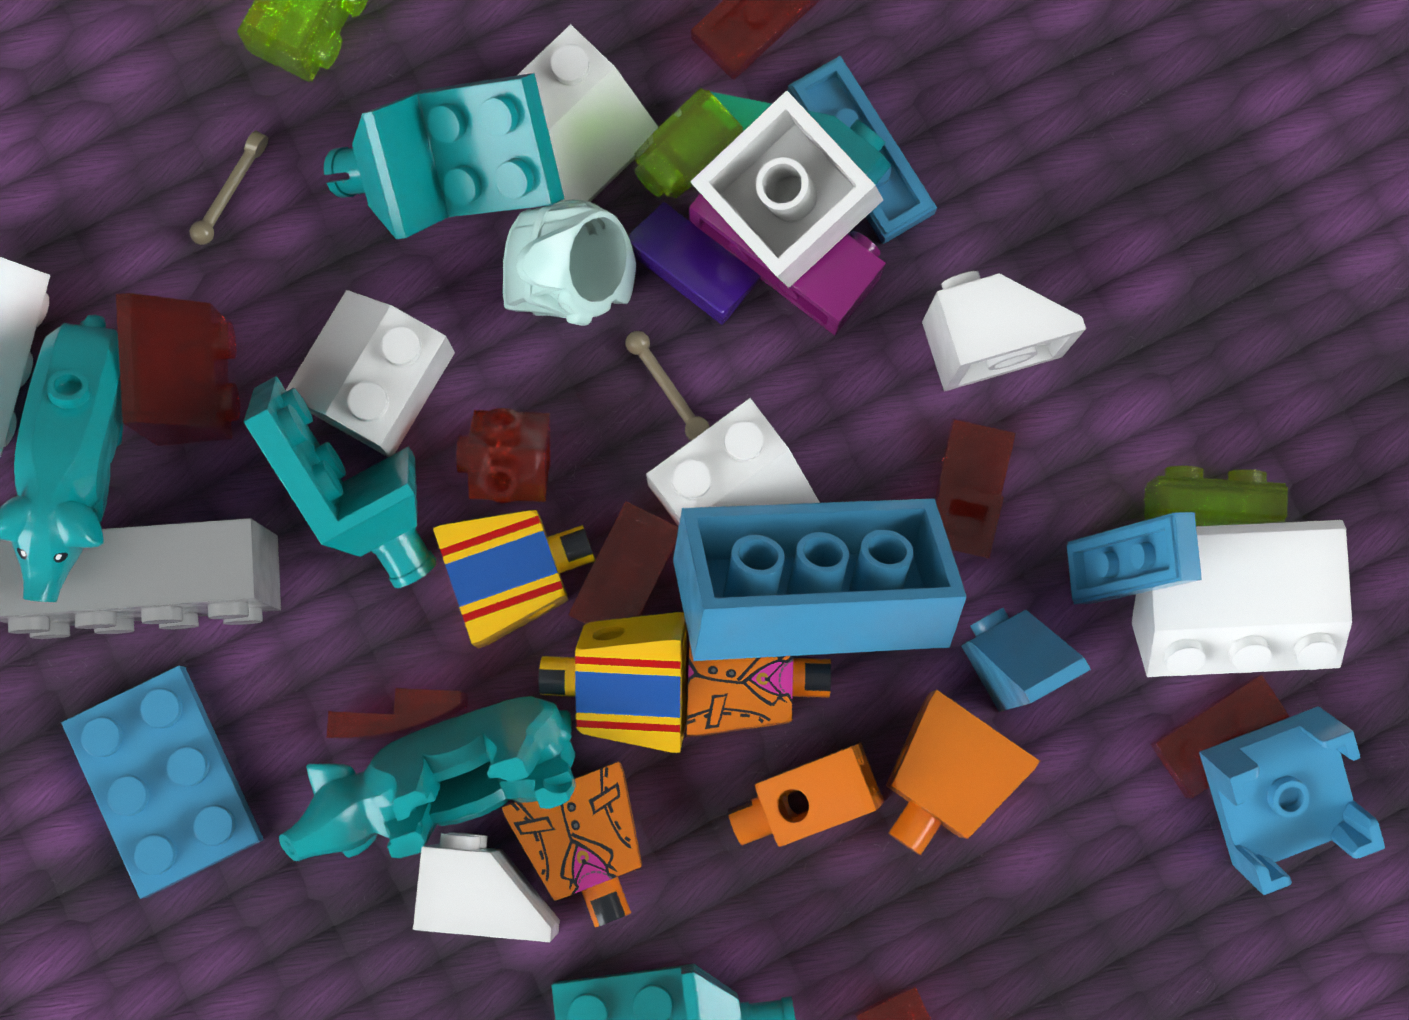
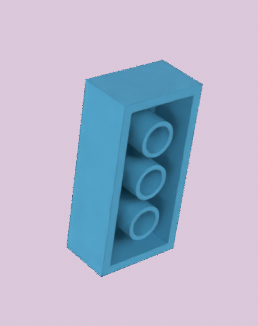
[673,499,967,661]

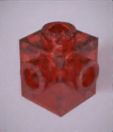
[456,408,551,503]

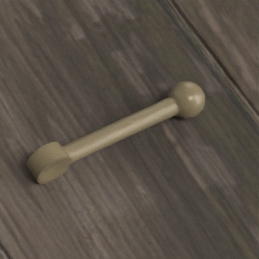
[189,130,268,245]
[625,331,710,441]

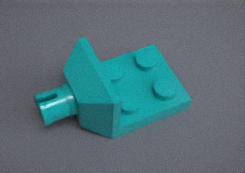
[324,73,565,239]
[243,376,437,588]
[551,964,796,1020]

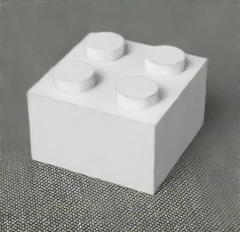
[690,91,883,288]

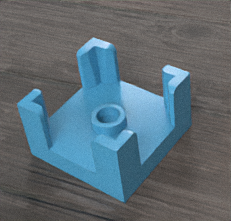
[1199,706,1385,895]

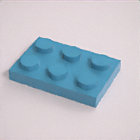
[61,666,264,899]

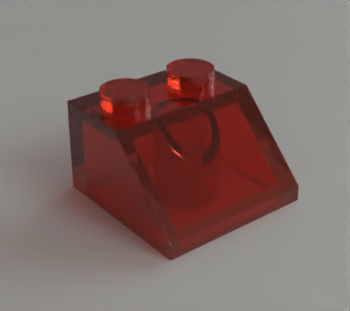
[116,293,240,446]

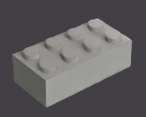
[0,518,281,639]

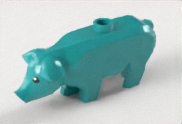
[0,315,130,602]
[279,696,576,861]

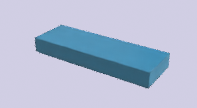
[787,56,937,244]
[1067,512,1202,604]

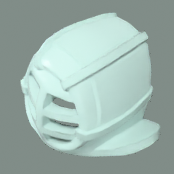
[503,199,636,326]

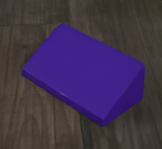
[628,202,761,326]

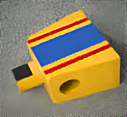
[433,510,595,649]
[539,612,687,753]

